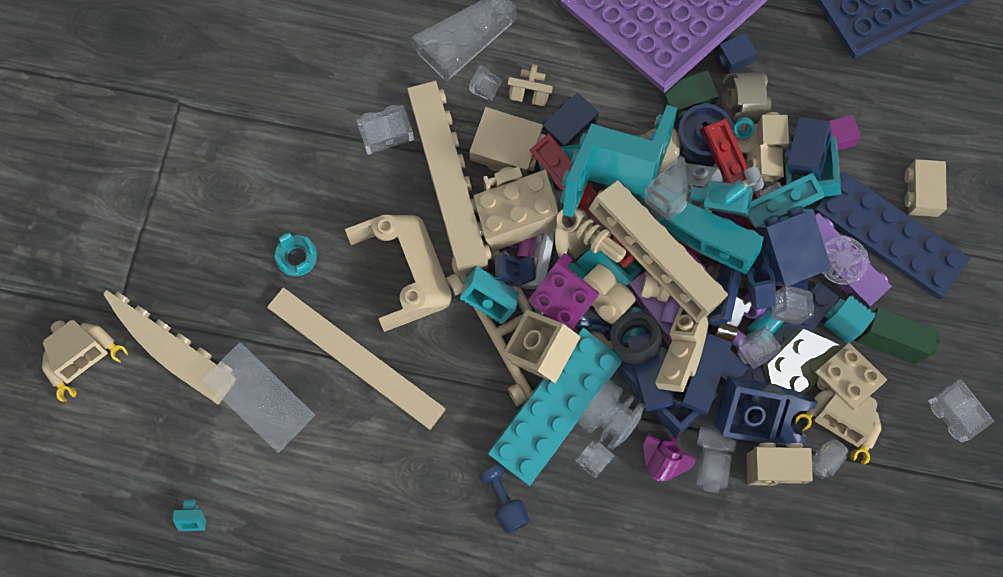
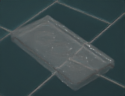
[202,342,315,453]

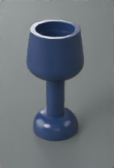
[478,464,530,534]

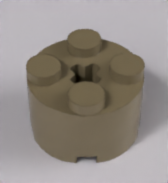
[721,72,771,123]

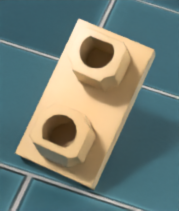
[508,64,553,107]

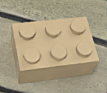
[474,169,561,251]

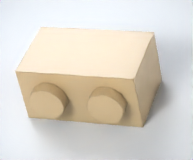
[904,159,947,217]

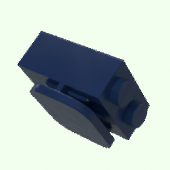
[756,206,832,287]

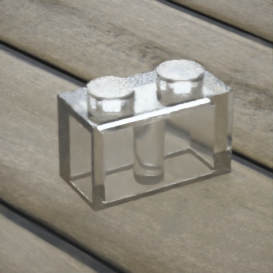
[356,105,414,155]
[928,379,995,443]

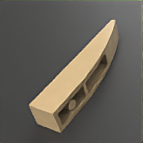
[104,290,236,404]

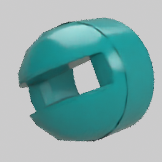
[734,117,755,139]

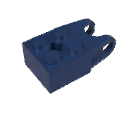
[618,347,718,438]
[714,376,818,444]

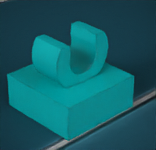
[173,499,206,531]

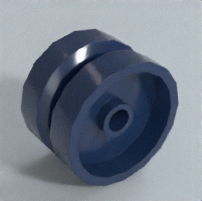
[677,104,734,166]

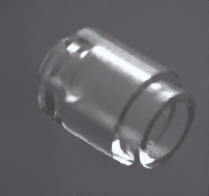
[696,424,737,457]
[812,439,848,479]

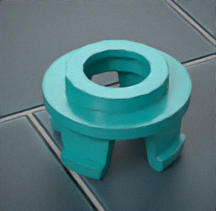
[274,233,317,276]

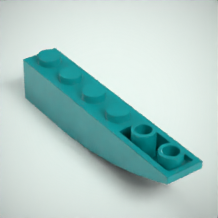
[631,186,763,274]

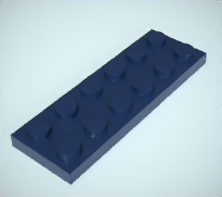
[814,171,970,299]

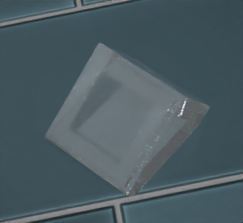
[469,65,502,101]

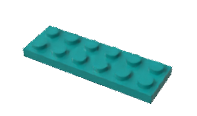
[487,328,623,486]

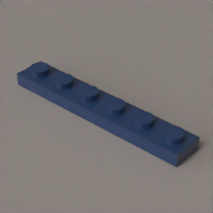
[742,281,839,383]

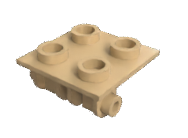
[815,343,887,410]

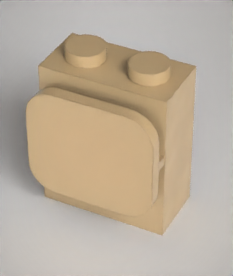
[470,107,546,177]

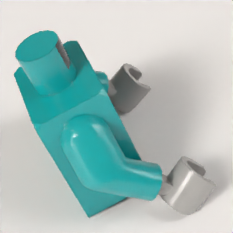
[690,167,764,217]

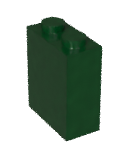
[856,307,940,365]

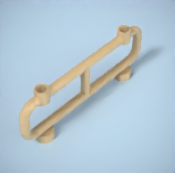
[446,240,534,407]

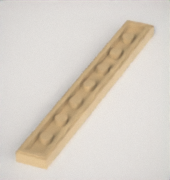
[267,287,446,430]

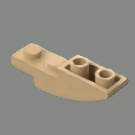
[655,305,709,392]

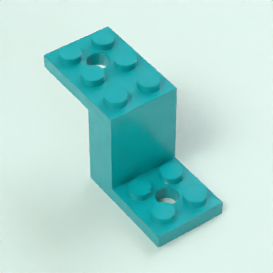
[560,105,677,217]

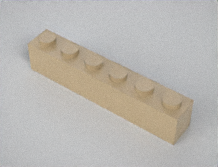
[589,180,728,323]

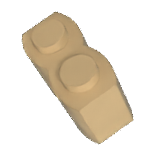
[583,264,636,324]

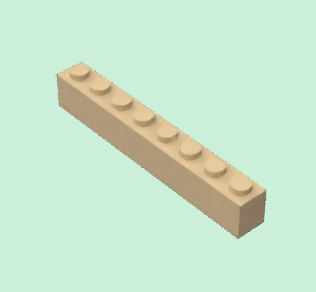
[407,81,492,276]

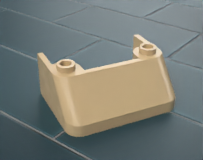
[345,215,452,332]

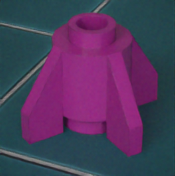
[643,434,696,481]

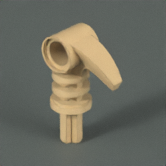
[555,208,626,262]

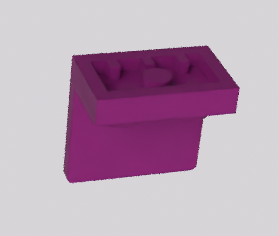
[528,253,599,330]

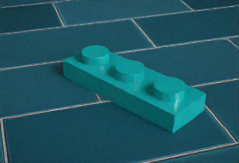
[747,173,825,230]

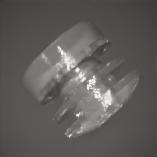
[577,379,645,450]

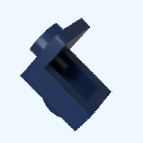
[495,253,536,287]

